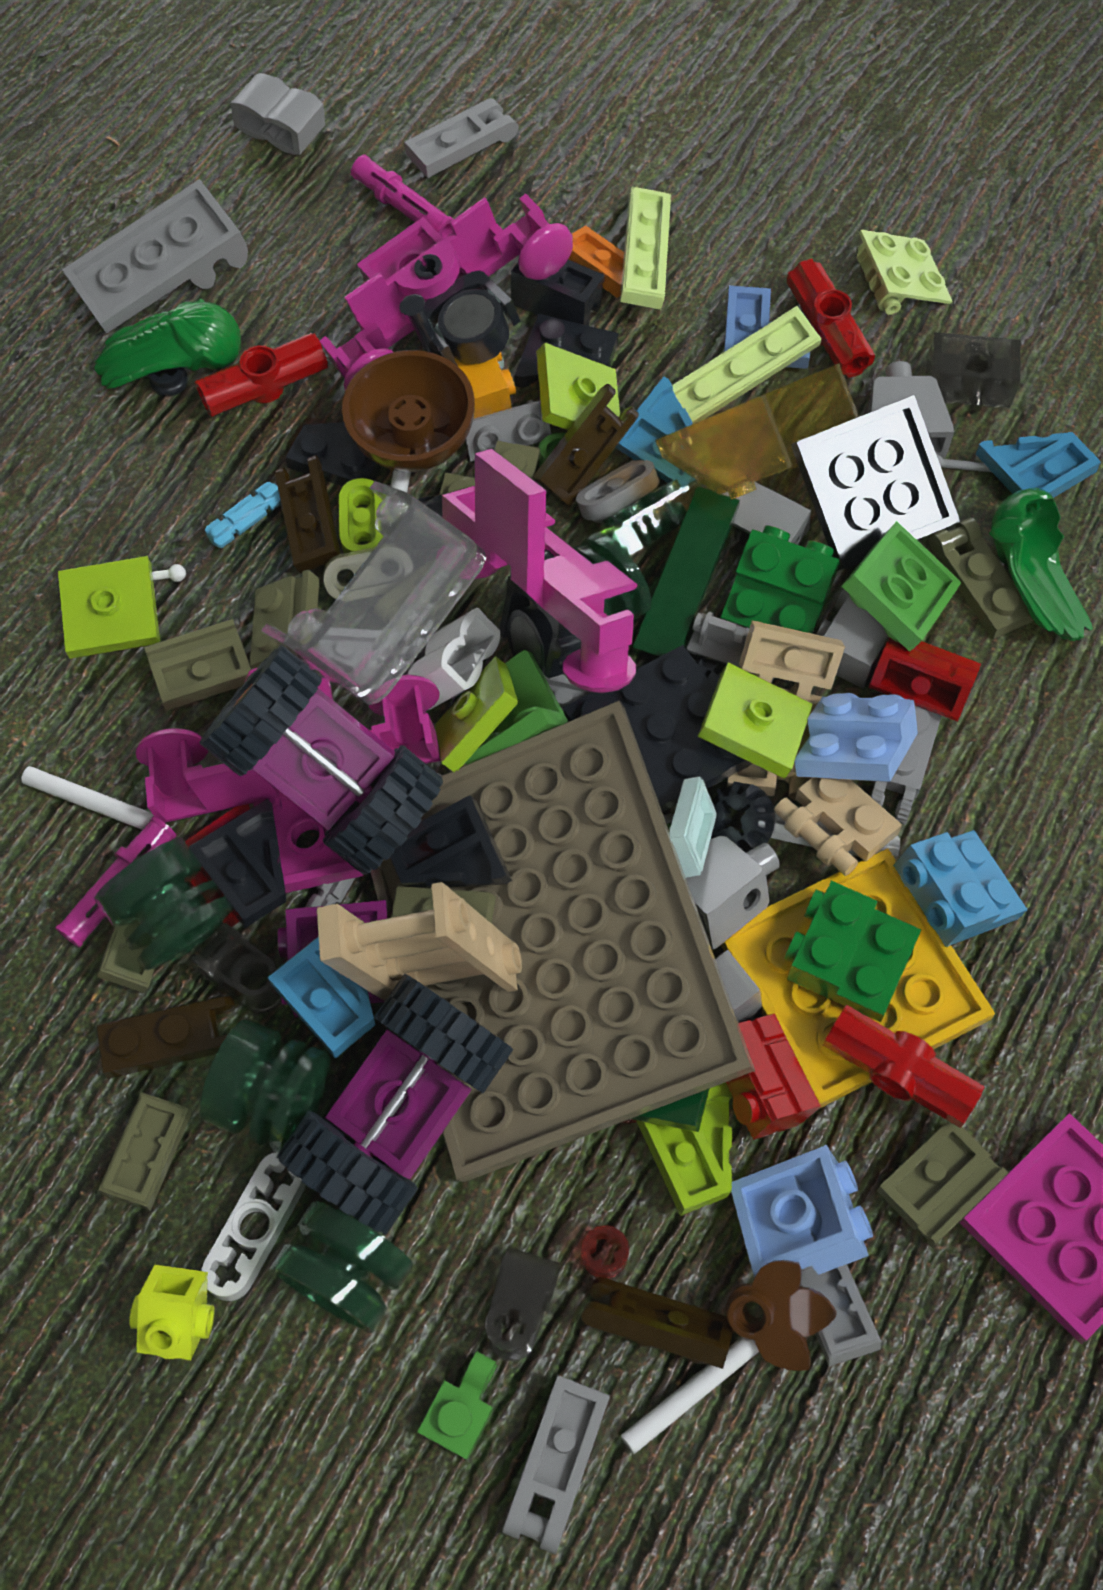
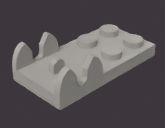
[62,179,248,334]

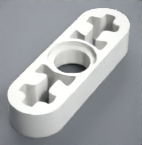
[202,1152,306,1301]

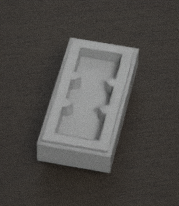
[800,1264,881,1367]

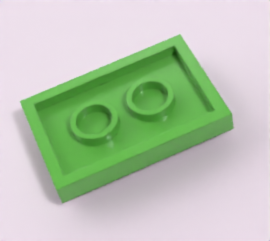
[841,521,962,652]

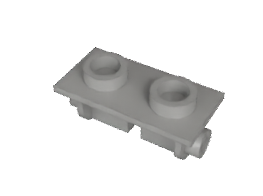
[465,400,551,461]
[687,611,774,681]

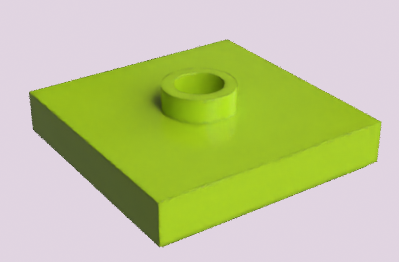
[537,343,620,430]
[58,556,160,659]
[435,656,518,772]
[698,662,813,779]

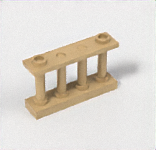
[317,882,522,1001]

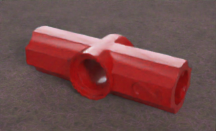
[786,258,875,378]
[194,333,328,417]
[823,1004,985,1128]

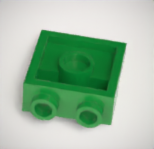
[720,525,839,634]
[784,881,922,1022]

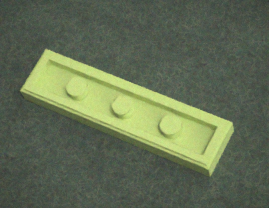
[620,187,671,310]
[672,306,821,426]

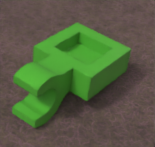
[418,1351,498,1461]

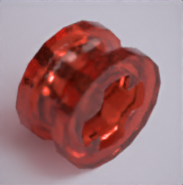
[581,1225,630,1278]

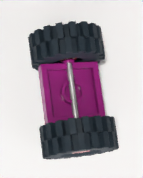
[199,644,443,875]
[276,973,514,1234]

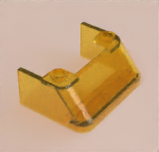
[655,363,859,500]

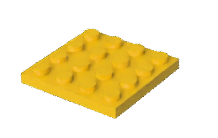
[720,848,995,1109]

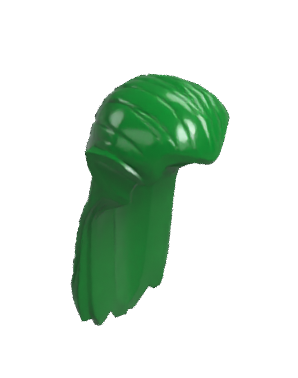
[94,298,241,389]
[989,488,1093,641]

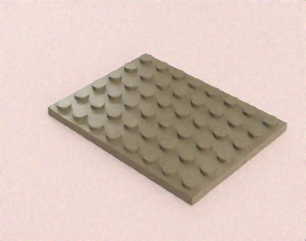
[371,701,755,1183]

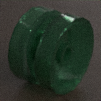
[270,1201,414,1334]

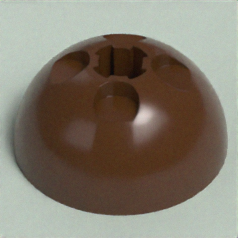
[342,350,475,472]

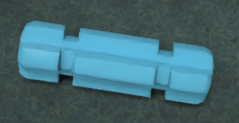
[205,482,281,548]

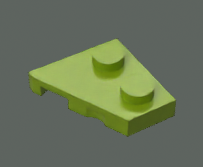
[637,1082,732,1216]

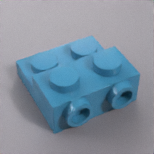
[893,830,1027,947]

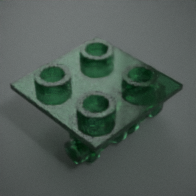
[593,479,698,560]

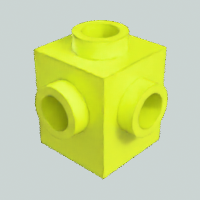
[130,1265,215,1360]

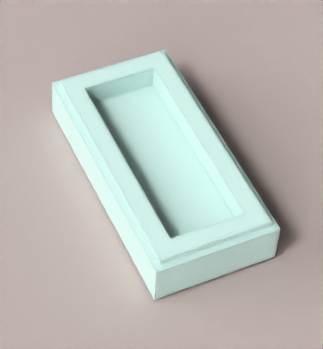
[669,777,717,877]

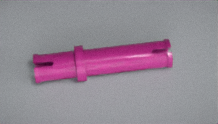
[351,155,453,239]
[55,816,177,948]

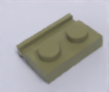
[250,569,319,669]
[144,619,251,711]
[877,1121,1008,1248]

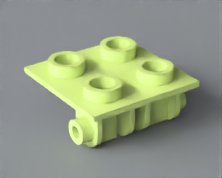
[857,230,953,315]

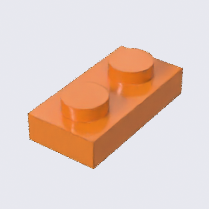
[568,225,624,298]

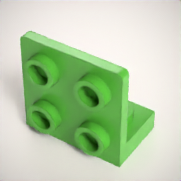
[454,650,568,765]

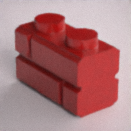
[869,637,981,722]
[726,1013,821,1140]

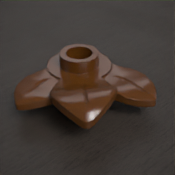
[726,1260,837,1371]

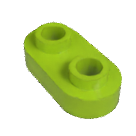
[339,478,386,553]

